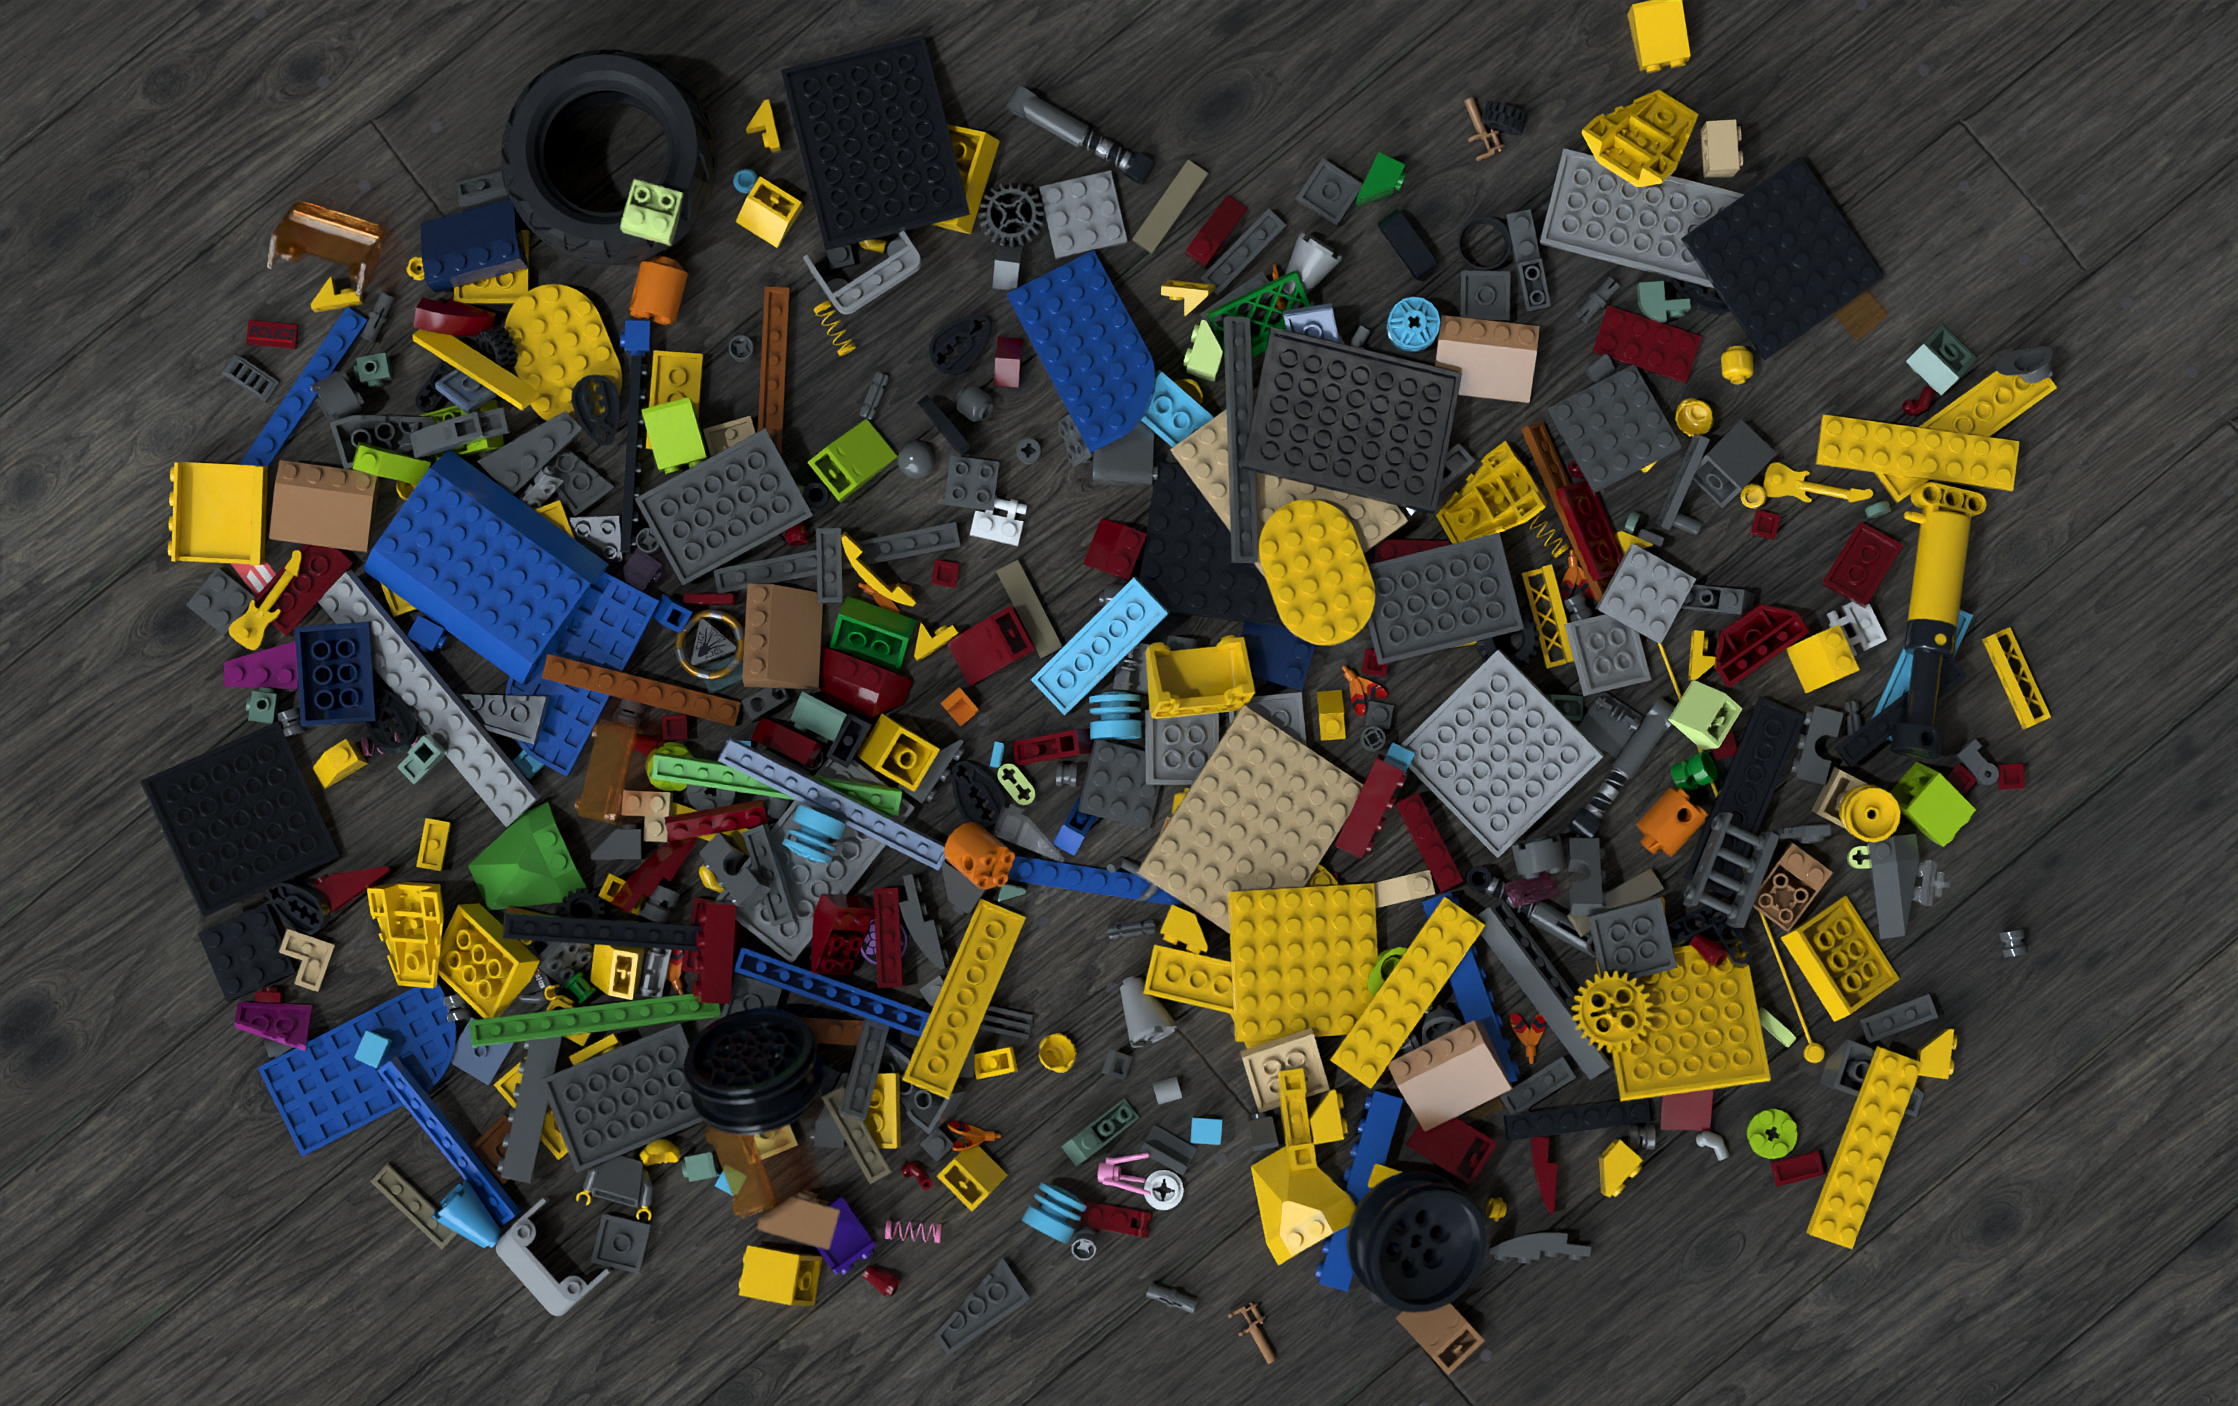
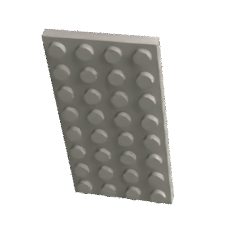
[1539,148,1745,289]
[715,758,915,964]

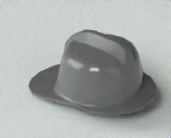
[1996,346,2053,384]
[1422,1005,1461,1046]

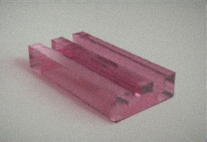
[1504,872,1559,908]

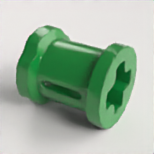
[564,971,597,1005]

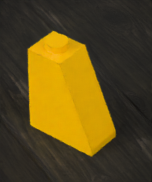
[313,739,368,789]

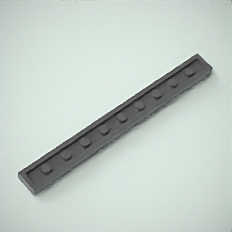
[1223,316,1258,563]
[713,522,961,593]

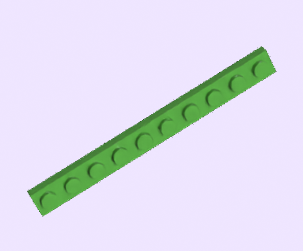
[651,752,902,816]
[469,994,721,1047]

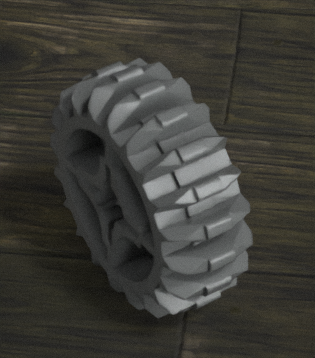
[978,181,1045,248]

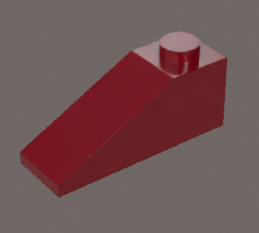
[1185,195,1248,269]
[1012,729,1093,766]
[314,866,394,914]

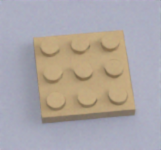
[1240,1028,1330,1113]

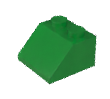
[1355,152,1407,206]

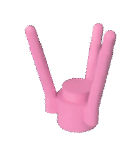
[1098,1153,1151,1196]

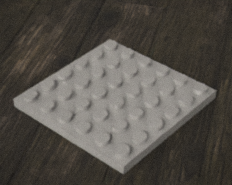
[1400,649,1604,858]

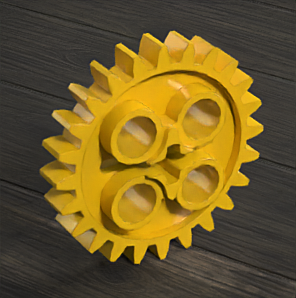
[1571,971,1654,1053]

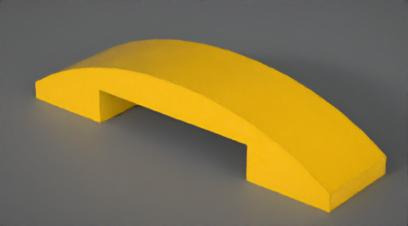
[841,532,916,606]
[1278,1068,1317,1171]

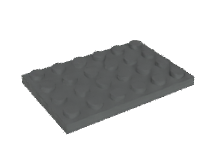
[635,428,813,586]
[1368,533,1524,666]
[540,1023,704,1172]

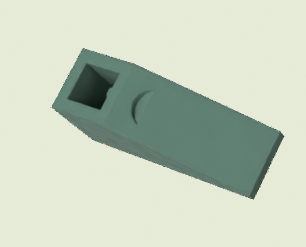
[1061,1098,1139,1166]

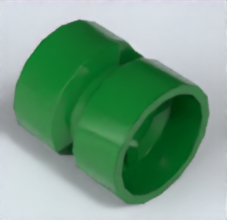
[1671,751,1718,794]

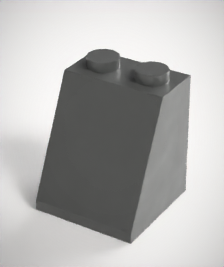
[1692,419,1777,509]

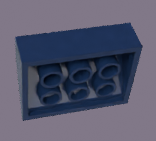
[421,199,529,293]
[294,622,376,727]
[1240,623,1315,692]

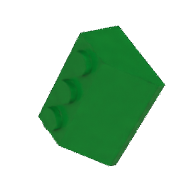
[829,596,917,674]

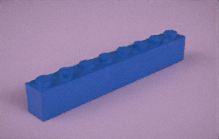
[1421,892,1520,1083]
[734,948,930,1037]
[1315,1090,1403,1292]

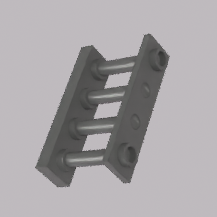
[1683,812,1780,928]

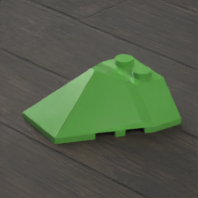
[468,802,588,911]

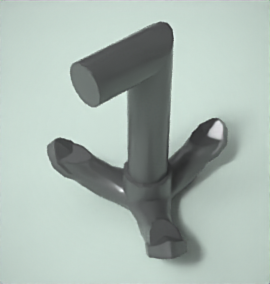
[1107,856,1159,902]

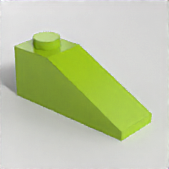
[352,442,431,485]

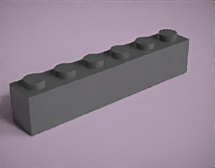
[497,1036,563,1183]

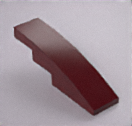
[611,837,697,913]
[1529,1111,1557,1214]

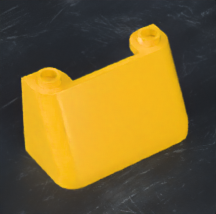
[1146,635,1255,719]

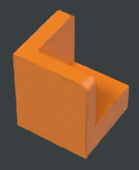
[941,687,979,726]

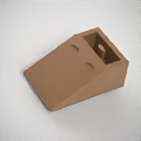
[1753,842,1833,932]
[1395,1303,1485,1375]

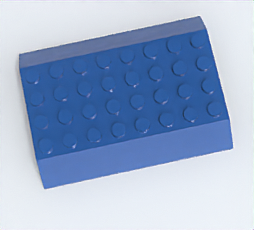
[363,450,609,685]

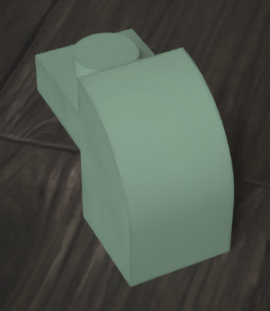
[1637,281,1691,324]
[397,733,447,785]

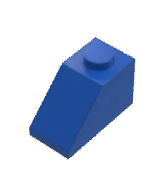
[1053,796,1097,856]

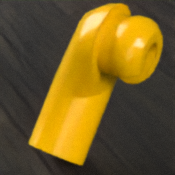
[859,239,886,253]
[699,864,724,893]

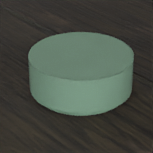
[1865,501,1891,519]
[1623,511,1641,535]

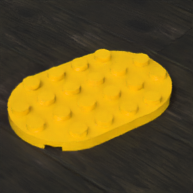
[505,284,623,428]
[1258,499,1375,646]

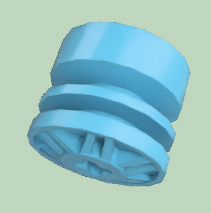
[1386,297,1440,354]
[1089,692,1142,740]
[782,805,846,864]
[1022,1182,1087,1244]

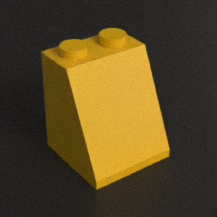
[1627,0,1691,73]
[1786,625,1859,694]
[857,714,940,792]
[739,1245,823,1306]

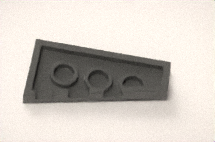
[477,411,584,496]
[517,424,615,517]
[455,694,550,744]
[1766,825,1831,844]
[934,1258,1031,1356]

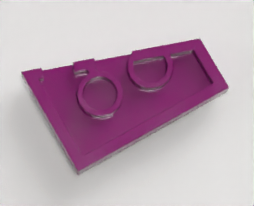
[223,641,299,690]
[234,1002,313,1051]

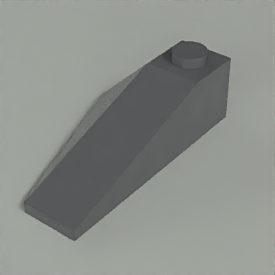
[330,415,435,469]
[878,1039,967,1135]
[1819,1040,1924,1117]

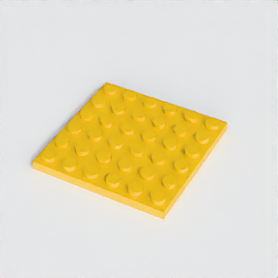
[1228,883,1378,1042]
[1596,939,1771,1101]

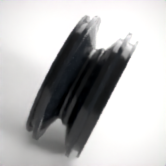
[684,1008,825,1135]
[1347,1171,1487,1313]

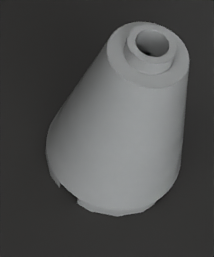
[1282,231,1343,302]
[1120,976,1177,1048]

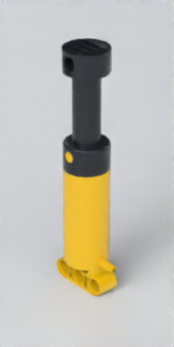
[1891,482,1986,759]

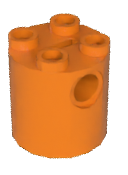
[629,256,688,326]
[1635,786,1708,857]
[944,822,1015,890]

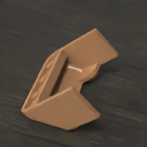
[757,1190,840,1250]

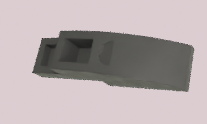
[1506,209,1551,312]
[409,407,510,458]
[1397,443,1475,520]
[899,874,949,970]
[1488,1232,1591,1264]

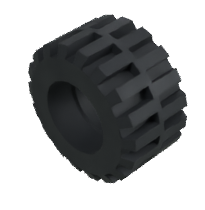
[1476,610,1540,668]

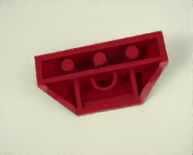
[1714,604,1809,688]
[819,647,912,718]

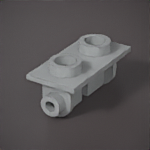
[518,466,564,510]
[638,948,672,998]

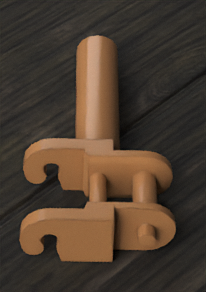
[1464,97,1505,161]
[1228,1302,1276,1364]

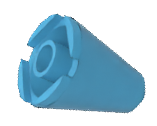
[431,1180,501,1248]

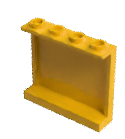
[168,462,268,566]

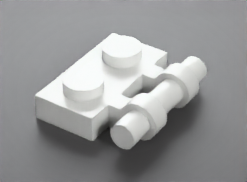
[970,495,1027,546]
[1827,602,1887,656]

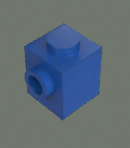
[620,320,652,357]
[653,593,692,633]
[407,615,448,654]

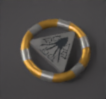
[675,609,745,680]

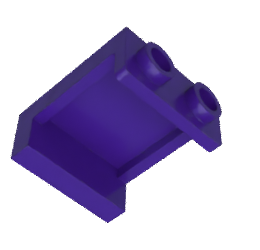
[816,1195,876,1275]

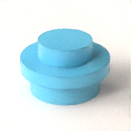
[733,169,758,194]

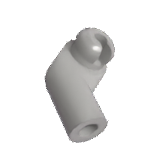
[1350,326,1370,350]
[1696,1131,1730,1161]

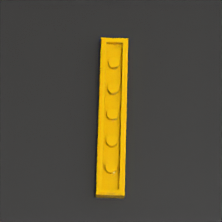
[412,329,539,410]

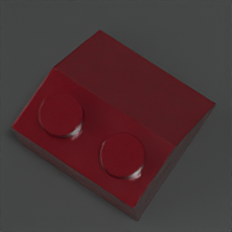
[1083,519,1147,583]

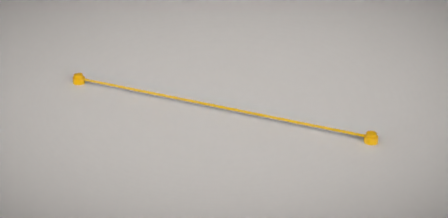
[1658,643,1825,1063]

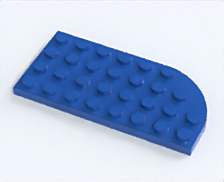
[1006,250,1156,453]
[505,572,661,777]
[258,979,457,1157]

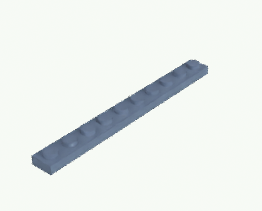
[718,737,945,871]

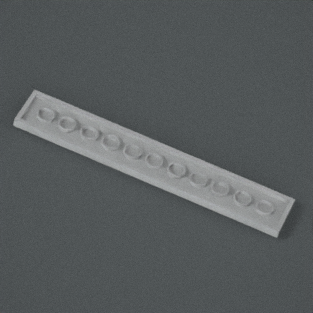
[318,570,541,828]

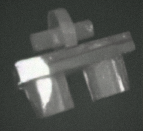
[1912,860,1951,906]

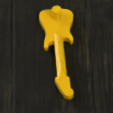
[1763,462,1873,503]
[229,550,302,650]

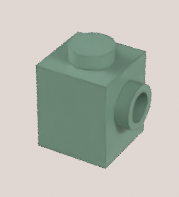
[354,353,393,388]
[246,687,281,724]

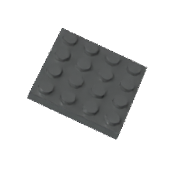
[1547,365,1681,493]

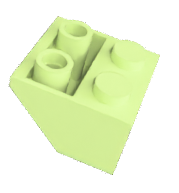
[620,180,683,246]
[1183,320,1223,382]
[1668,680,1742,750]

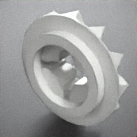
[1144,1170,1183,1210]

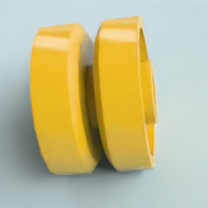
[1839,784,1900,842]

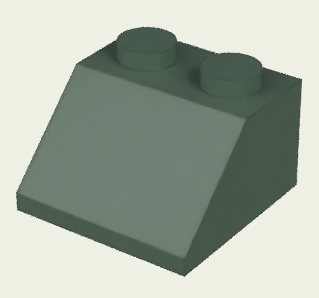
[1906,324,1977,395]
[790,691,848,745]

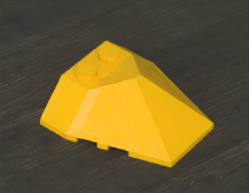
[1582,90,1699,187]
[1436,441,1548,544]
[367,882,444,988]
[1251,1146,1356,1266]

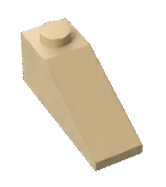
[1374,870,1435,908]

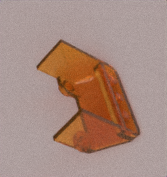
[267,202,386,297]
[574,720,644,827]
[704,1125,782,1219]

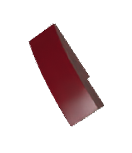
[413,297,496,336]
[751,717,822,768]

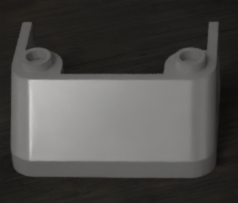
[803,231,922,314]
[496,1196,614,1316]

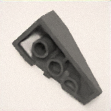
[1866,834,1919,939]

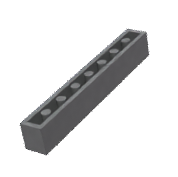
[1474,897,1614,1080]

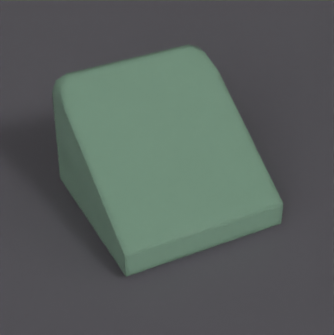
[998,883,1027,902]

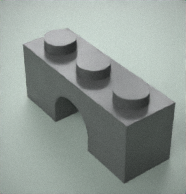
[1791,706,1844,786]
[699,832,772,909]
[1567,838,1607,916]

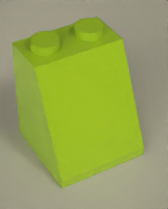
[641,397,708,475]
[1889,761,1976,847]

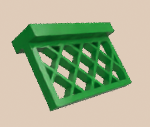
[1206,270,1311,359]

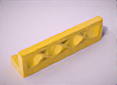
[1521,564,1574,669]
[1982,627,2051,729]

